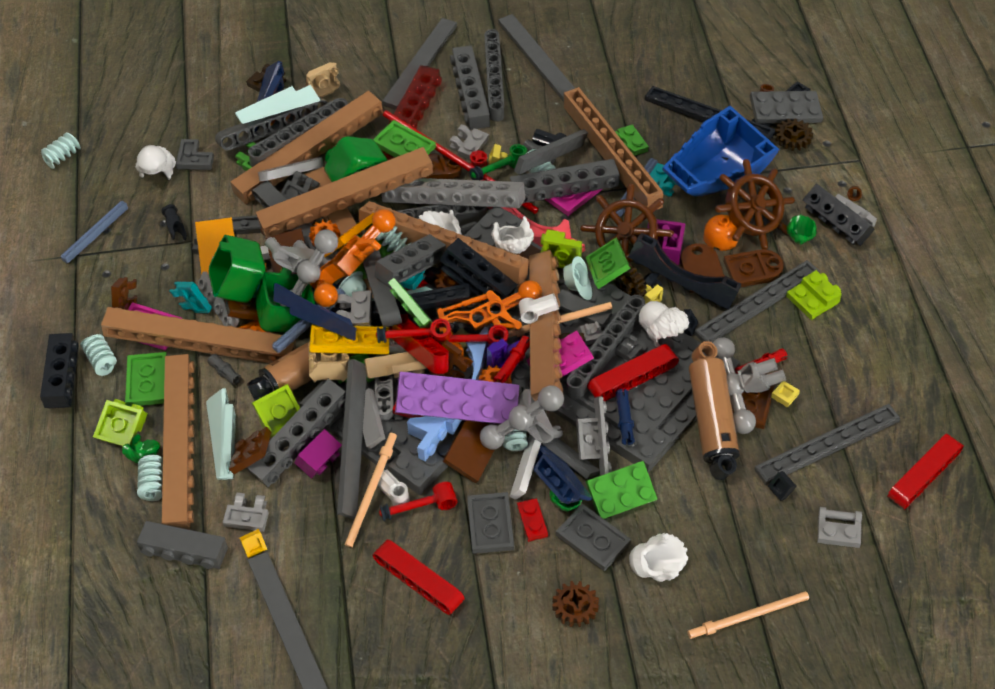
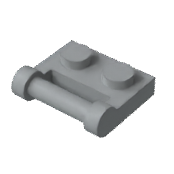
[817,507,862,548]

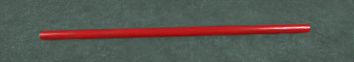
[383,110,539,214]

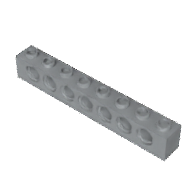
[381,178,525,208]

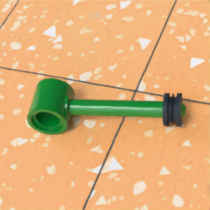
[469,144,527,181]

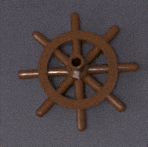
[715,159,795,250]
[580,184,674,263]

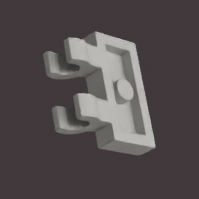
[449,124,489,160]
[336,290,373,326]
[223,492,269,532]

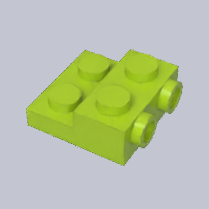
[541,229,582,269]
[786,270,842,320]
[251,384,300,438]
[93,399,148,447]

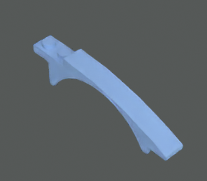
[407,327,488,461]

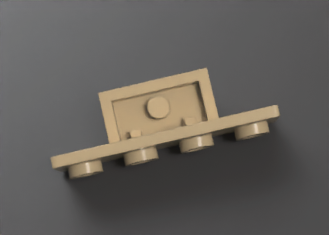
[364,352,428,378]

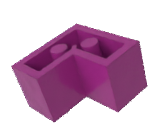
[647,219,685,265]

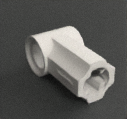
[519,294,559,324]
[377,470,410,506]

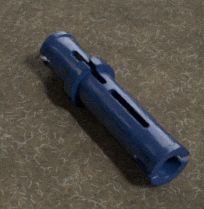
[616,389,635,445]

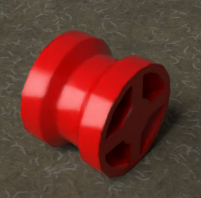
[470,150,488,168]

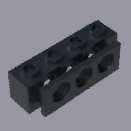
[440,238,518,309]
[40,333,79,408]

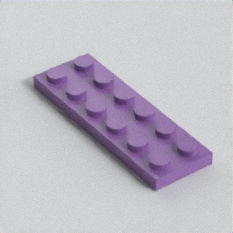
[395,372,519,424]

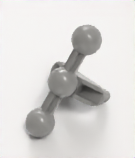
[265,229,339,307]
[713,337,786,434]
[480,385,564,450]

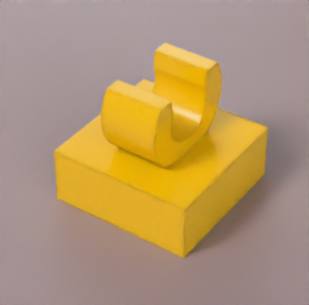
[239,529,267,558]

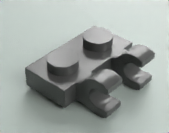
[281,171,320,200]

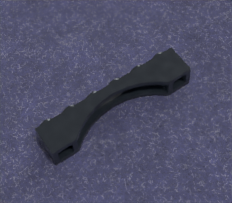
[628,232,742,309]

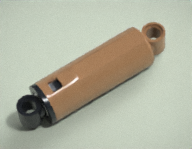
[247,341,355,401]
[689,341,740,480]

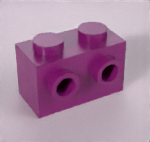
[294,429,342,479]

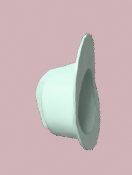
[563,256,592,300]
[339,271,367,297]

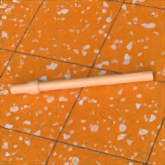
[501,302,612,339]
[344,433,397,548]
[687,591,809,639]

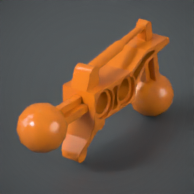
[310,209,396,307]
[437,280,543,357]

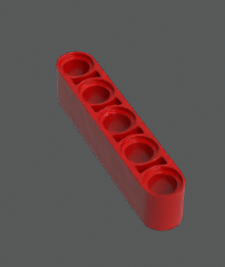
[392,317,449,374]
[587,344,679,401]
[887,433,964,510]
[372,539,465,615]

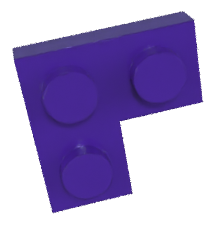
[487,339,519,368]

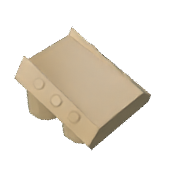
[306,62,340,98]
[308,342,349,382]

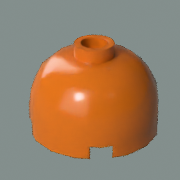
[703,214,739,251]

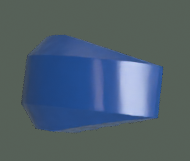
[662,106,779,196]

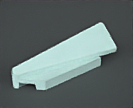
[235,85,320,124]
[206,388,236,480]

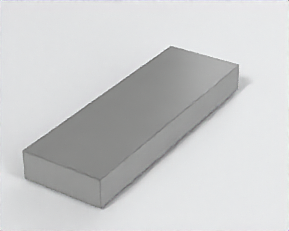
[363,388,385,449]

